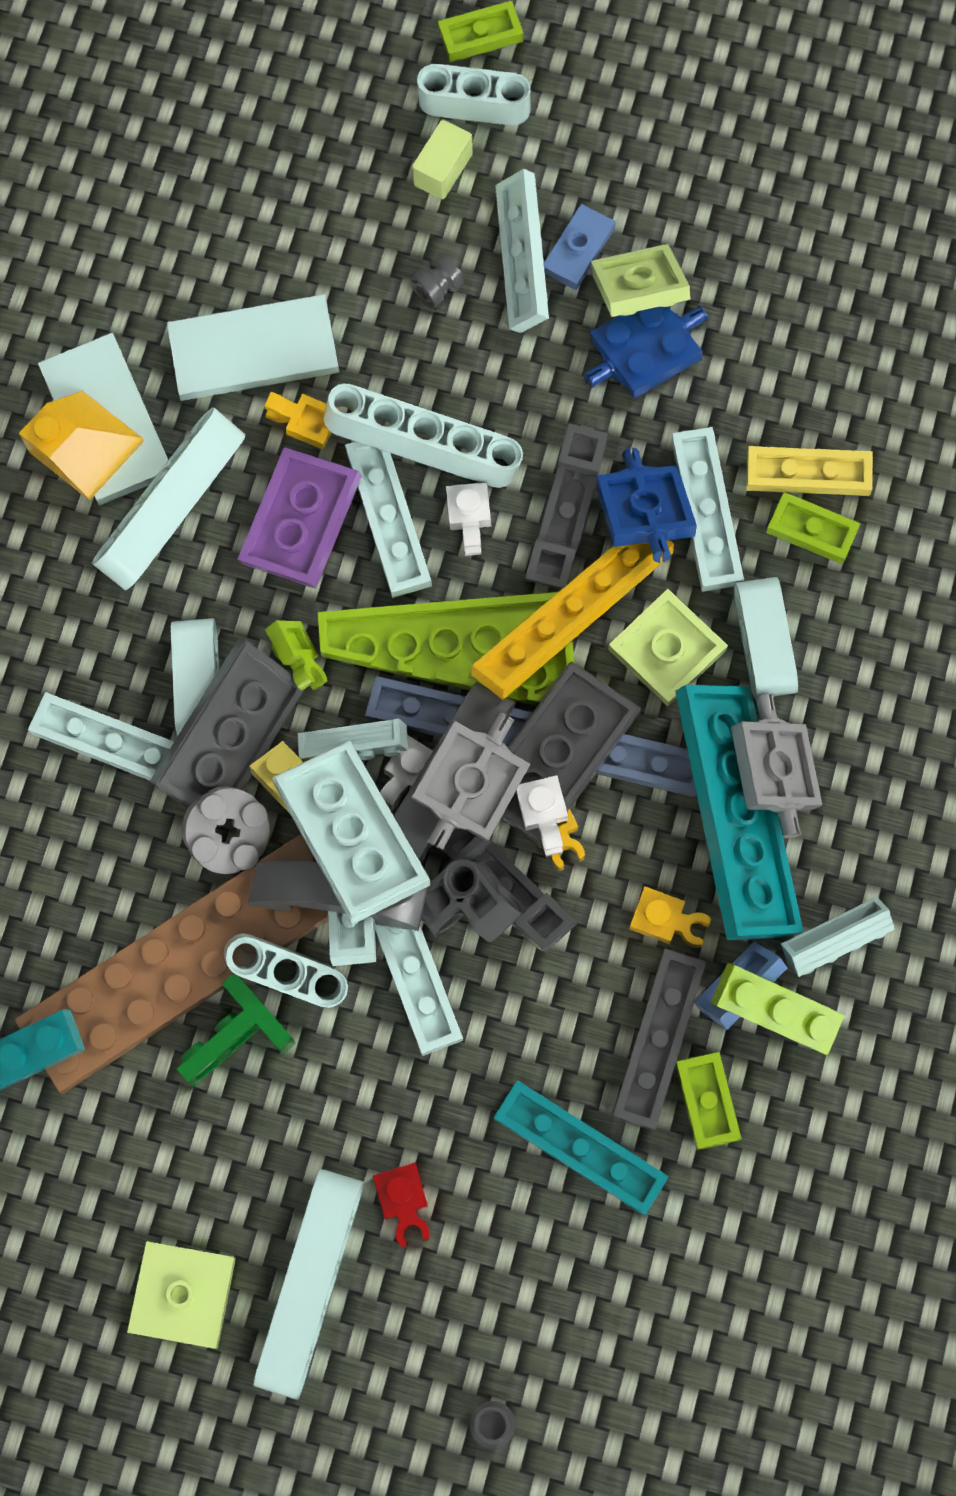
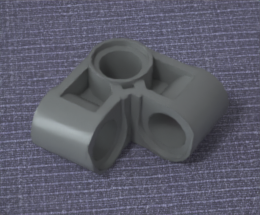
[421,859,524,942]

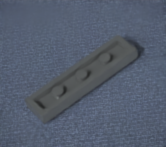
[612,949,706,1131]

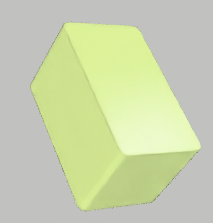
[413,120,473,200]

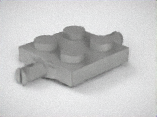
[731,694,823,838]
[411,712,530,850]

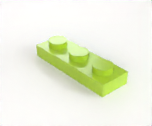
[710,962,845,1056]

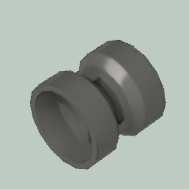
[409,252,465,309]

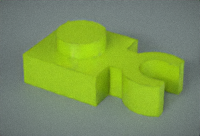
[265,620,327,690]

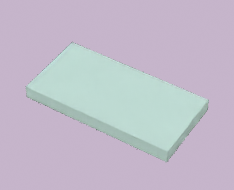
[167,294,339,401]
[38,333,168,506]
[272,740,430,925]

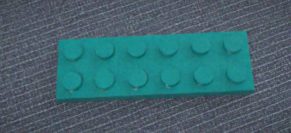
[675,685,804,940]

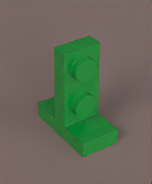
[177,973,296,1087]

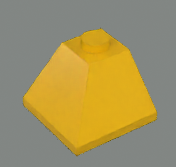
[19,391,144,501]

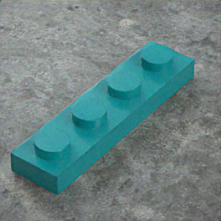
[494,1080,669,1216]

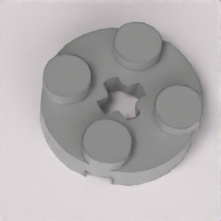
[182,787,270,874]

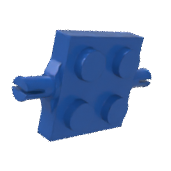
[584,305,708,399]
[596,448,697,563]

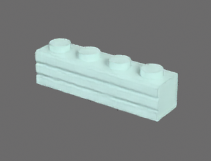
[298,719,408,762]
[781,896,895,977]

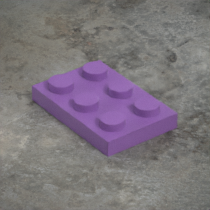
[238,447,362,589]

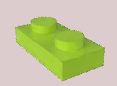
[438,0,524,62]
[766,492,861,565]
[675,1052,741,1150]

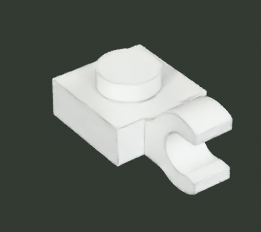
[446,482,491,556]
[380,735,433,813]
[516,775,568,856]

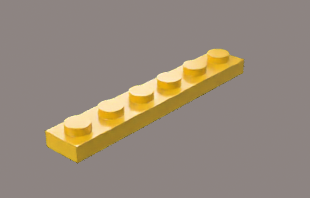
[472,540,674,700]

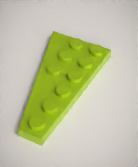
[318,592,575,706]

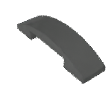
[525,423,609,590]
[435,828,577,953]
[247,861,427,931]

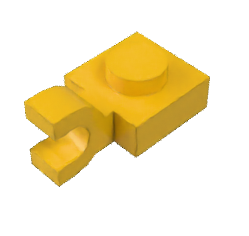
[264,392,340,450]

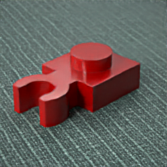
[373,1163,430,1248]

